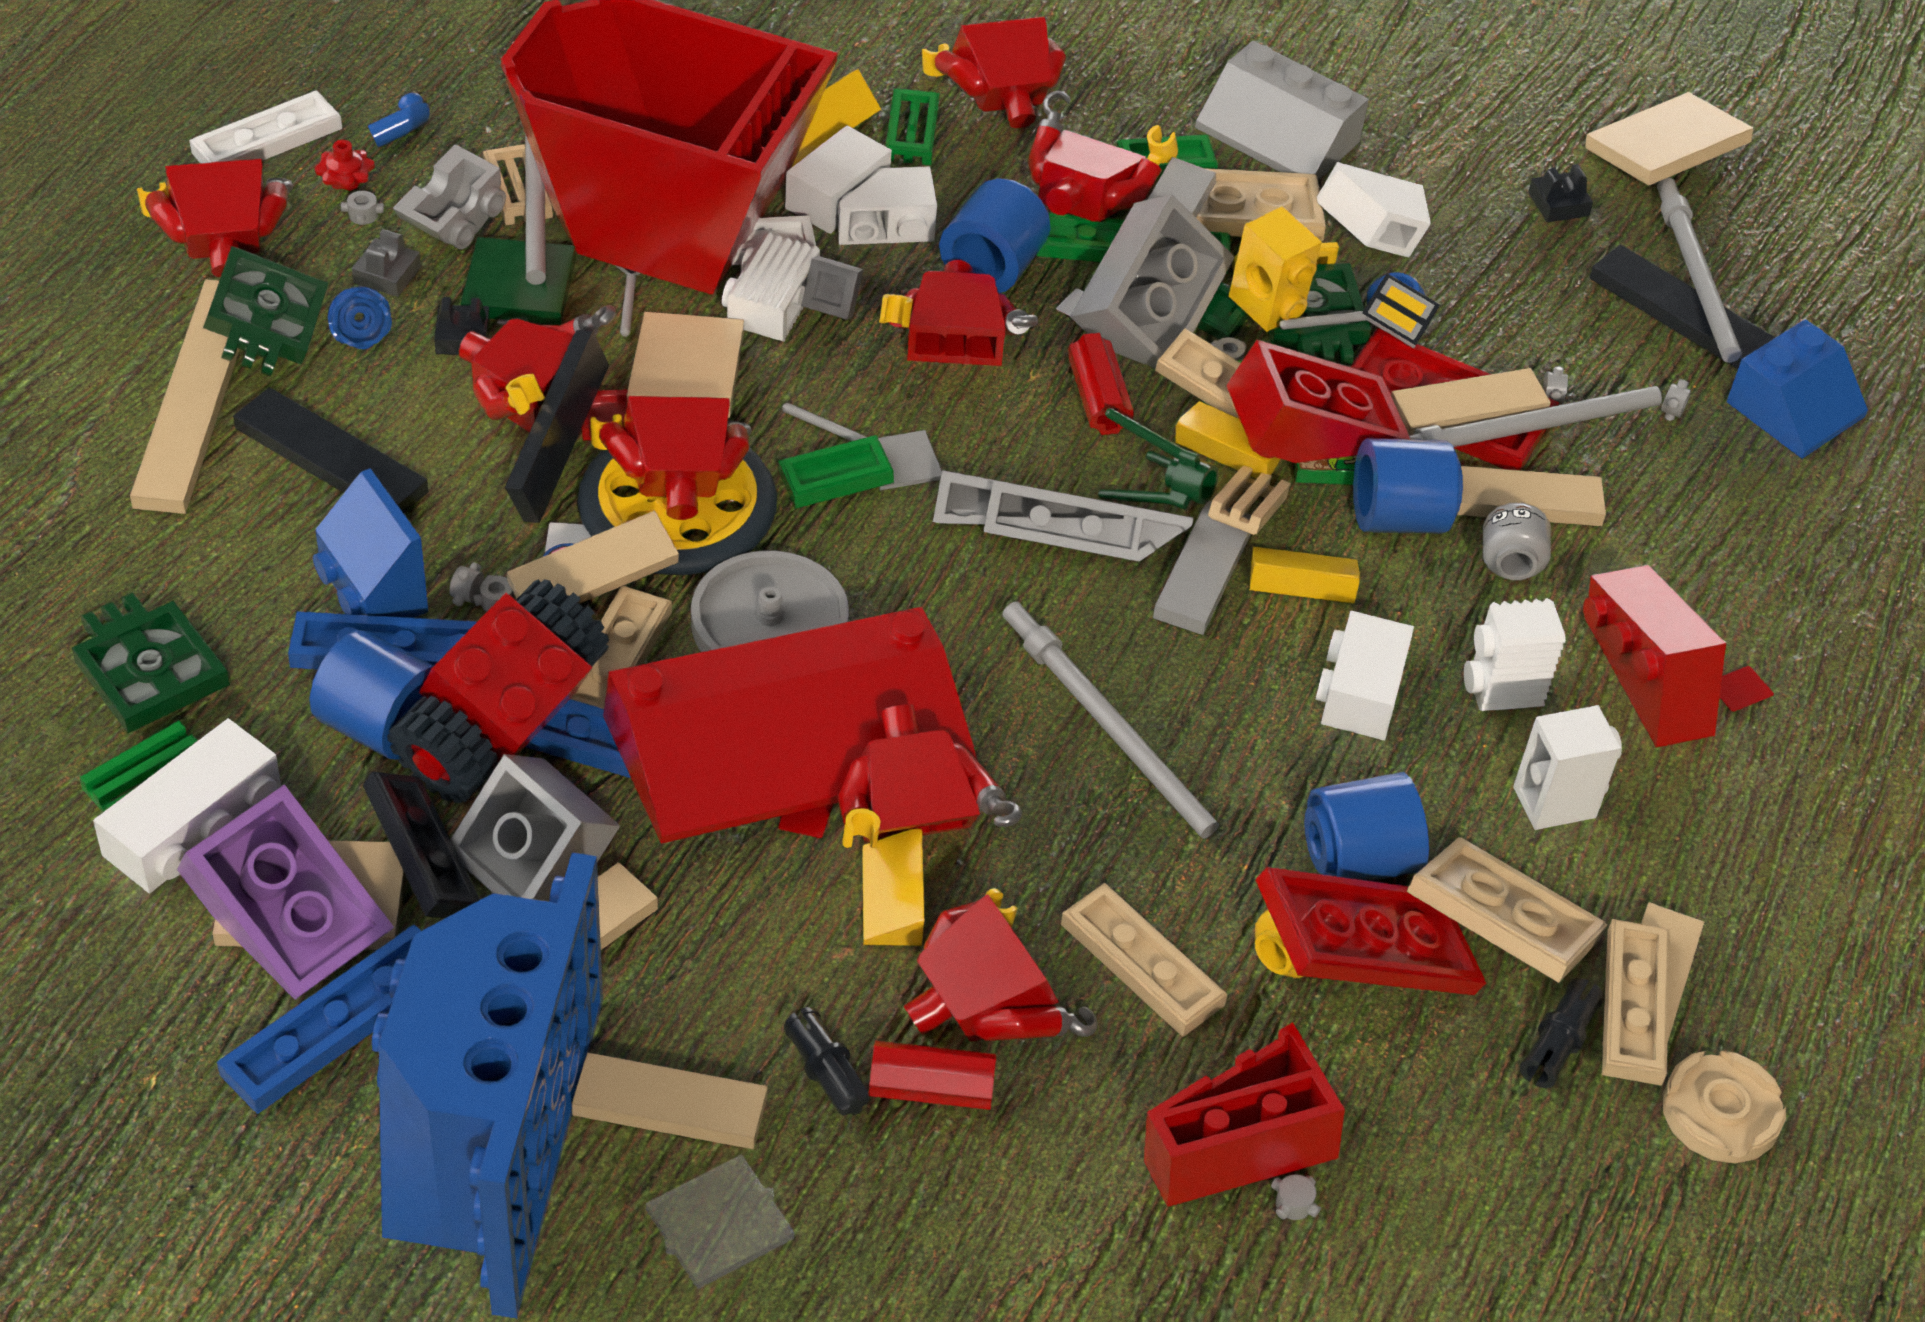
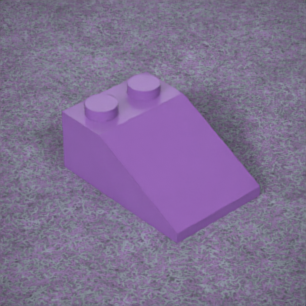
[177,784,394,1000]

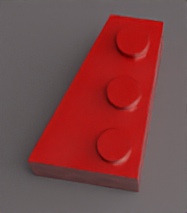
[1583,565,1726,748]
[1144,1022,1345,1207]

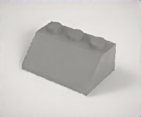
[1195,41,1369,180]
[1070,194,1235,369]

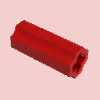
[1068,333,1134,435]
[869,1040,996,1110]

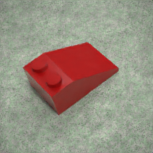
[1226,340,1411,463]

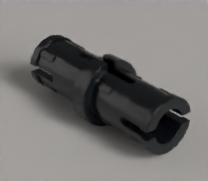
[1520,978,1604,1088]

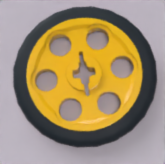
[577,448,778,575]

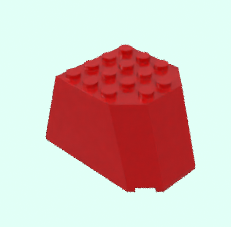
[501,0,838,295]

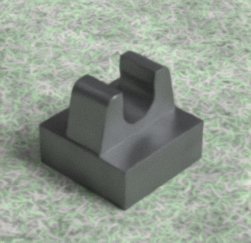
[352,229,421,297]
[801,256,864,320]

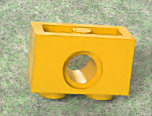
[1229,206,1322,332]

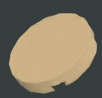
[1662,1051,1786,1164]

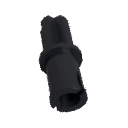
[784,1007,870,1116]

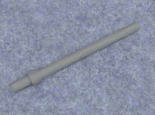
[520,120,546,285]
[1657,177,1742,363]
[1409,386,1662,447]
[1002,602,1219,839]

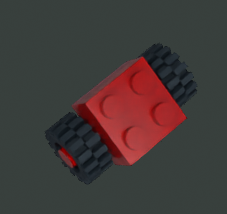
[387,579,609,804]

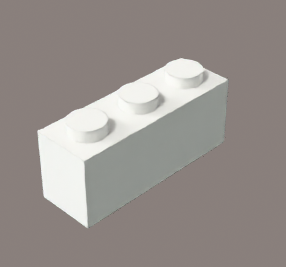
[93,718,281,894]

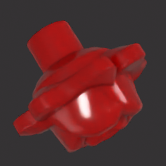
[314,140,375,191]

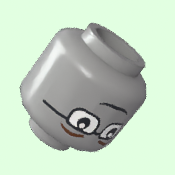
[1483,503,1551,580]

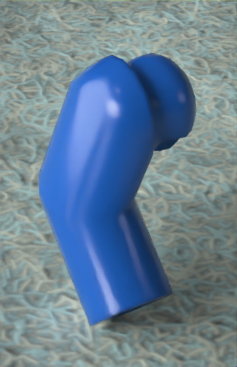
[367,93,430,147]

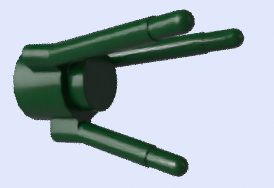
[1098,408,1219,510]

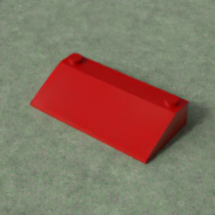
[603,607,978,844]

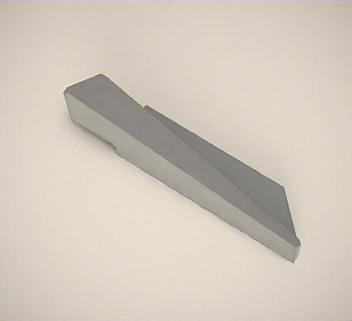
[933,470,1193,561]

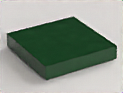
[461,237,576,325]

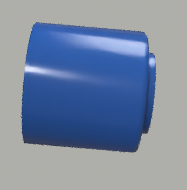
[939,178,1051,293]
[1353,438,1463,534]
[309,630,434,760]
[1304,772,1429,881]

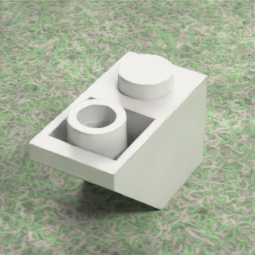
[1317,162,1431,258]
[838,167,937,245]

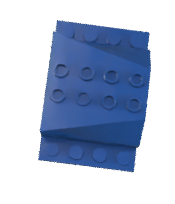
[372,852,603,1319]

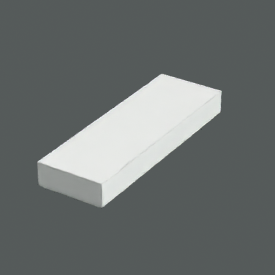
[190,91,342,163]

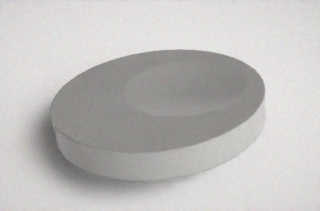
[691,551,849,652]

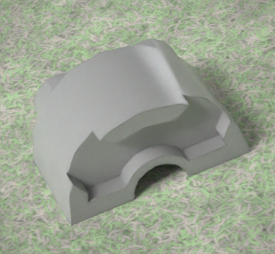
[393,144,506,249]

